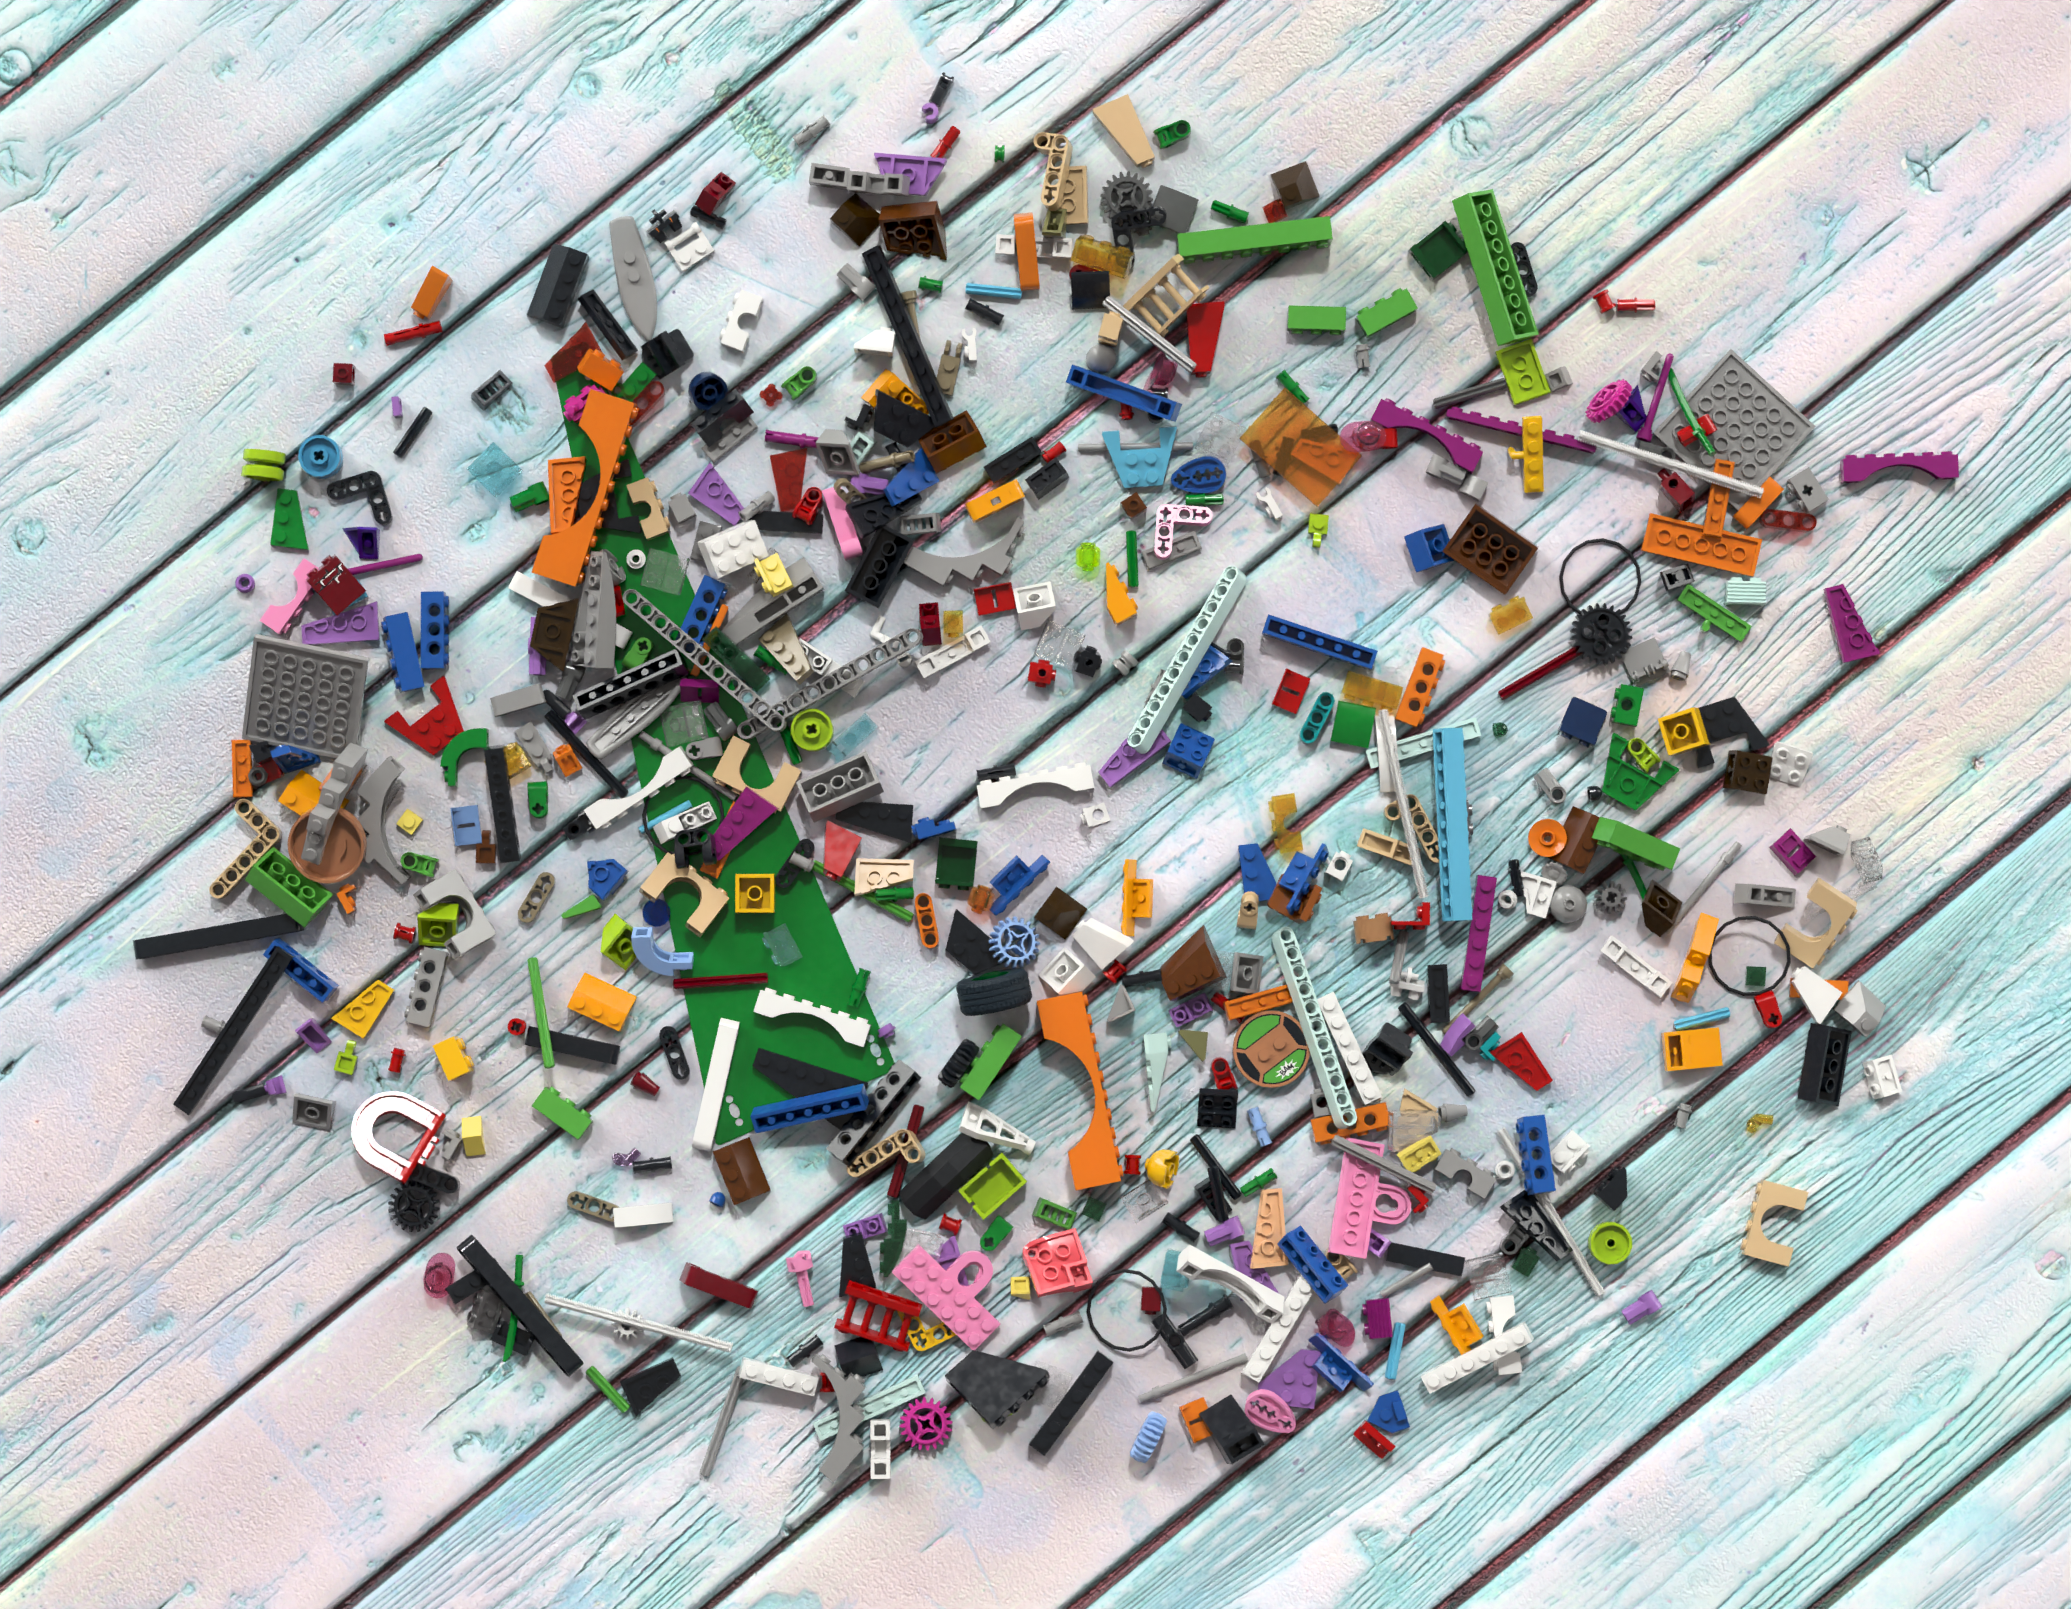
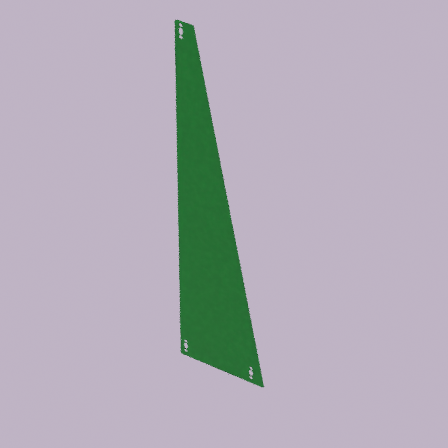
[551,342,894,1145]

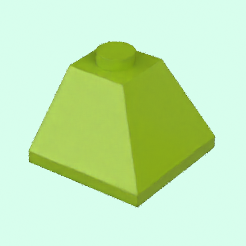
[417,903,459,947]
[600,914,636,971]

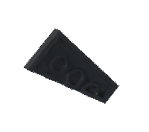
[845,493,922,539]
[836,802,913,843]
[1500,1190,1573,1261]

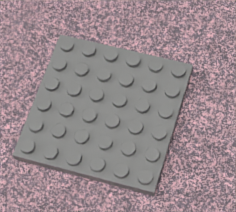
[1653,349,1816,511]
[242,634,369,758]

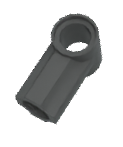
[1637,441,1676,466]
[555,660,586,701]
[703,701,738,742]
[1463,1015,1499,1051]

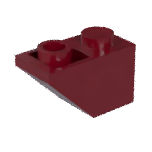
[695,172,736,216]
[919,602,942,646]

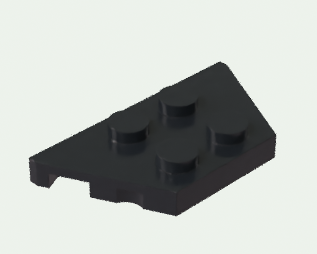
[874,389,935,448]
[945,909,1013,975]

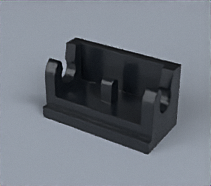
[1025,457,1069,500]
[249,741,273,764]
[490,1320,534,1356]

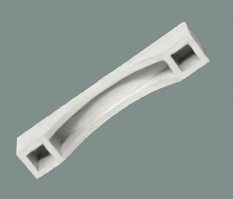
[584,746,694,830]
[977,762,1094,809]
[753,988,871,1047]
[1317,992,1382,1105]
[1177,1245,1284,1324]
[1242,1273,1314,1383]
[1421,1321,1534,1393]

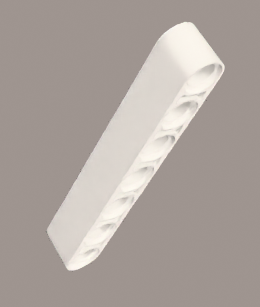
[508,571,633,649]
[692,1018,740,1152]

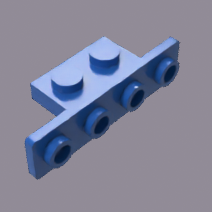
[1279,843,1329,915]
[988,855,1050,916]
[1308,1333,1374,1392]

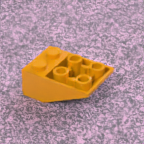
[861,369,929,415]
[1106,562,1138,627]
[1661,1027,1723,1071]

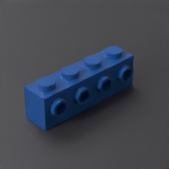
[381,612,425,693]
[1277,1225,1349,1304]

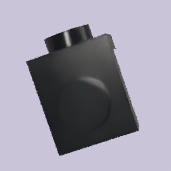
[844,404,873,431]

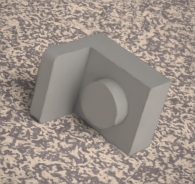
[1641,351,1662,383]
[442,1129,463,1160]

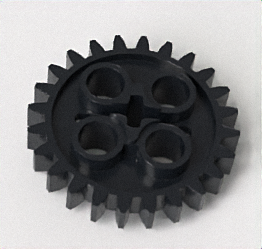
[1570,603,1633,666]

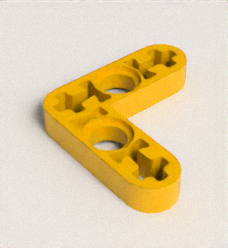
[897,1311,956,1351]

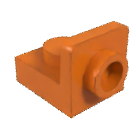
[553,744,582,777]
[337,883,357,914]

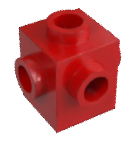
[1028,659,1056,688]

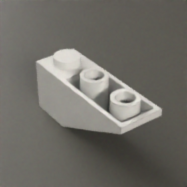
[653,801,717,844]

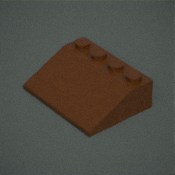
[1442,503,1539,595]

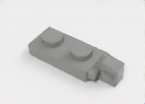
[515,721,554,773]

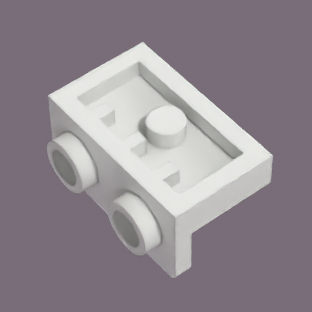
[1863,1055,1902,1099]
[1550,1130,1590,1173]

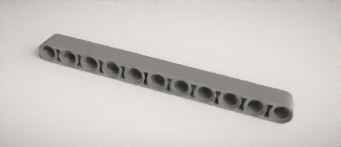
[623,589,787,732]
[737,628,923,739]

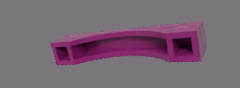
[1370,398,1483,474]
[1840,451,1959,483]
[1460,875,1497,992]

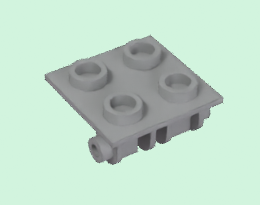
[1620,637,1670,687]

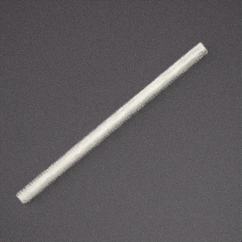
[1578,430,1764,498]
[1378,709,1429,899]
[1497,1127,1605,1297]
[544,1293,733,1353]

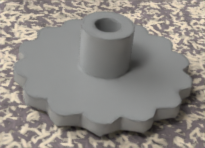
[1541,862,1567,886]

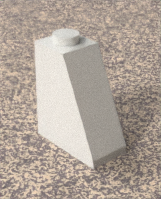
[1072,918,1134,970]
[1791,966,1842,1024]

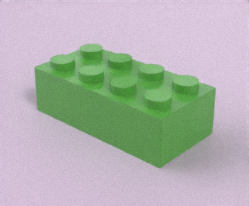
[1592,817,1681,871]
[245,847,333,928]
[959,1024,1022,1100]

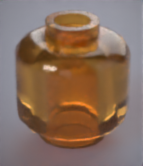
[967,884,995,914]

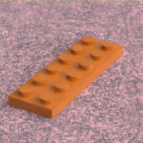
[1641,513,1762,577]

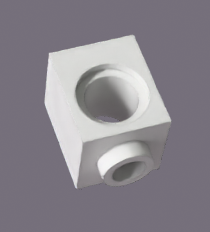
[1325,850,1353,881]

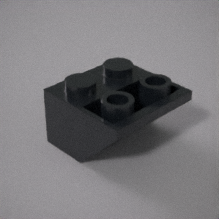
[1594,1166,1627,1211]

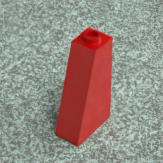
[1186,301,1225,378]

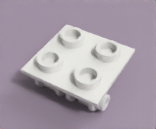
[1770,741,1813,787]

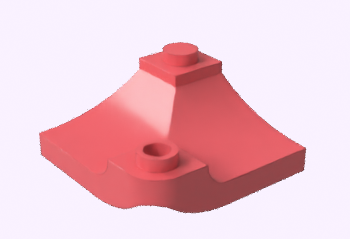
[1022,1228,1093,1297]

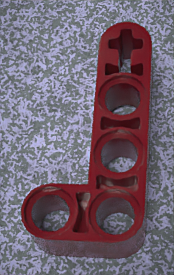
[679,1262,759,1309]

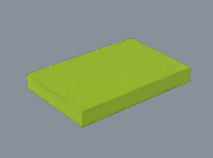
[1495,339,1551,406]

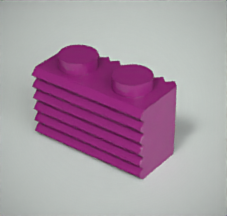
[1362,1298,1393,1339]

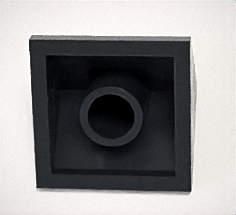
[835,1337,883,1378]

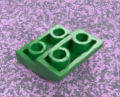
[1331,700,1376,748]

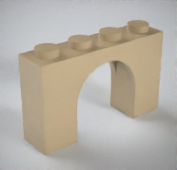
[712,735,802,813]
[639,852,729,937]
[1774,877,1858,968]
[1740,1179,1809,1267]

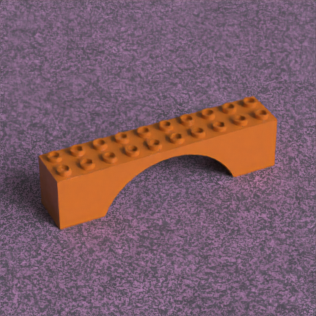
[532,389,639,587]
[1037,992,1124,1190]

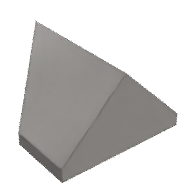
[1107,984,1136,1022]

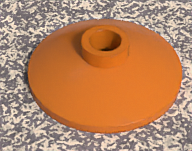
[1528,819,1567,857]

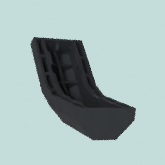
[899,1133,994,1220]

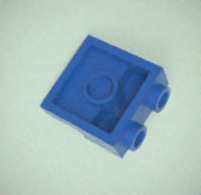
[911,817,956,840]

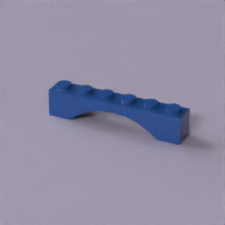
[1066,364,1182,422]

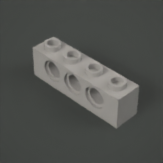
[404,947,449,1027]

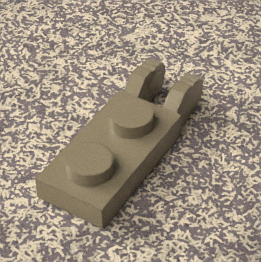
[937,340,963,396]

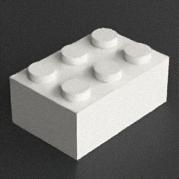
[697,520,769,578]

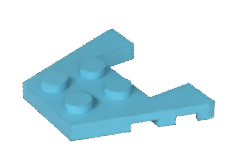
[1102,426,1177,488]

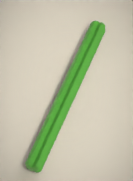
[812,860,914,922]
[527,957,555,1069]

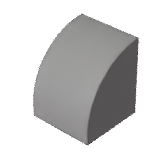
[1458,474,1488,501]

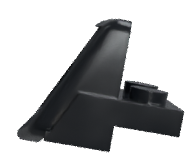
[641,329,694,380]
[1362,1022,1413,1076]

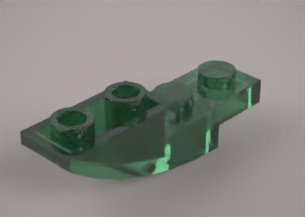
[702,626,770,692]
[880,1200,907,1277]

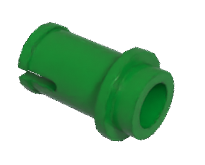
[918,276,943,293]

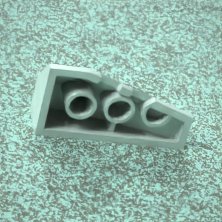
[1143,1033,1172,1112]

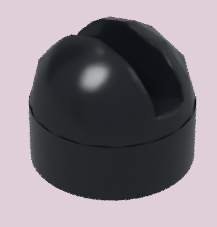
[1587,786,1602,802]

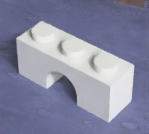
[719,289,763,353]
[870,1419,891,1479]

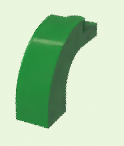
[440,728,489,787]

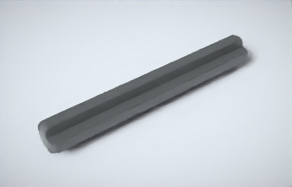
[1433,378,1507,409]

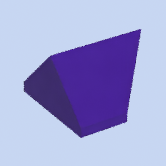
[1615,385,1647,432]
[342,527,380,559]

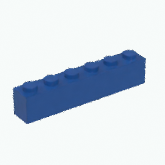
[1262,614,1378,671]
[750,1083,869,1133]

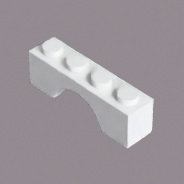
[1486,1295,1522,1375]
[738,1357,819,1396]

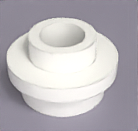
[627,550,646,569]
[1498,890,1517,909]
[1495,1161,1515,1180]

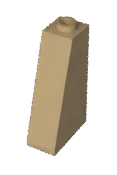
[1093,94,1155,168]

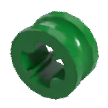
[995,145,1005,163]

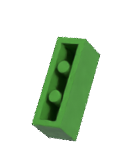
[1356,288,1418,338]
[1287,305,1346,335]
[532,1086,593,1140]

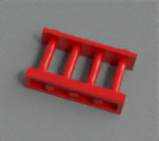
[834,1280,923,1352]

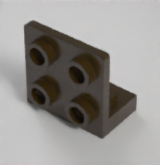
[1723,750,1773,794]

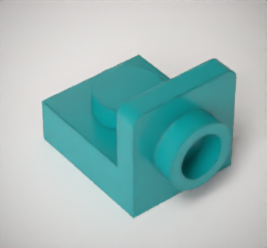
[1479,1032,1501,1062]

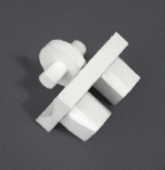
[1389,967,1425,1000]

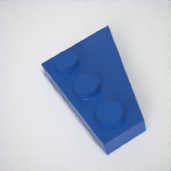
[270,745,321,774]

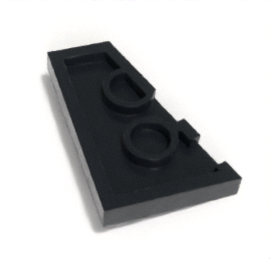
[839,1232,876,1297]
[620,1357,681,1416]

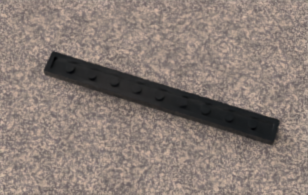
[862,245,954,427]
[173,946,294,1115]

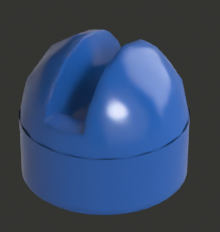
[709,1192,725,1208]

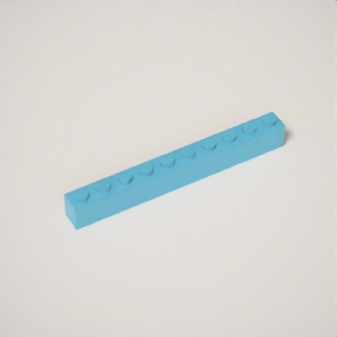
[1433,728,1473,921]

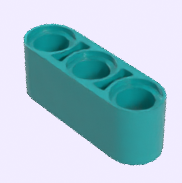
[1299,692,1335,744]

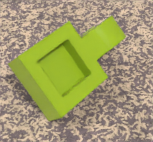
[1308,513,1329,548]
[334,1039,358,1075]

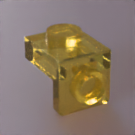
[943,610,963,638]

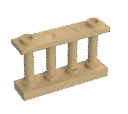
[1123,254,1209,337]

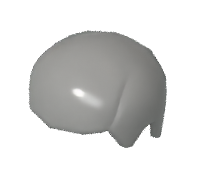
[1086,344,1117,373]

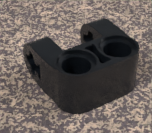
[674,828,717,869]

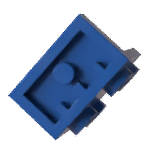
[1162,723,1215,779]

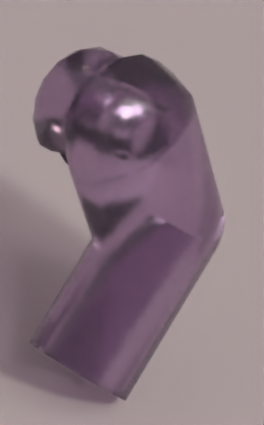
[612,1147,641,1166]

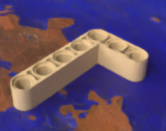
[209,799,282,899]

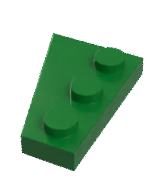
[270,488,309,550]

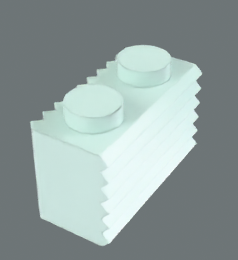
[1725,577,1766,606]

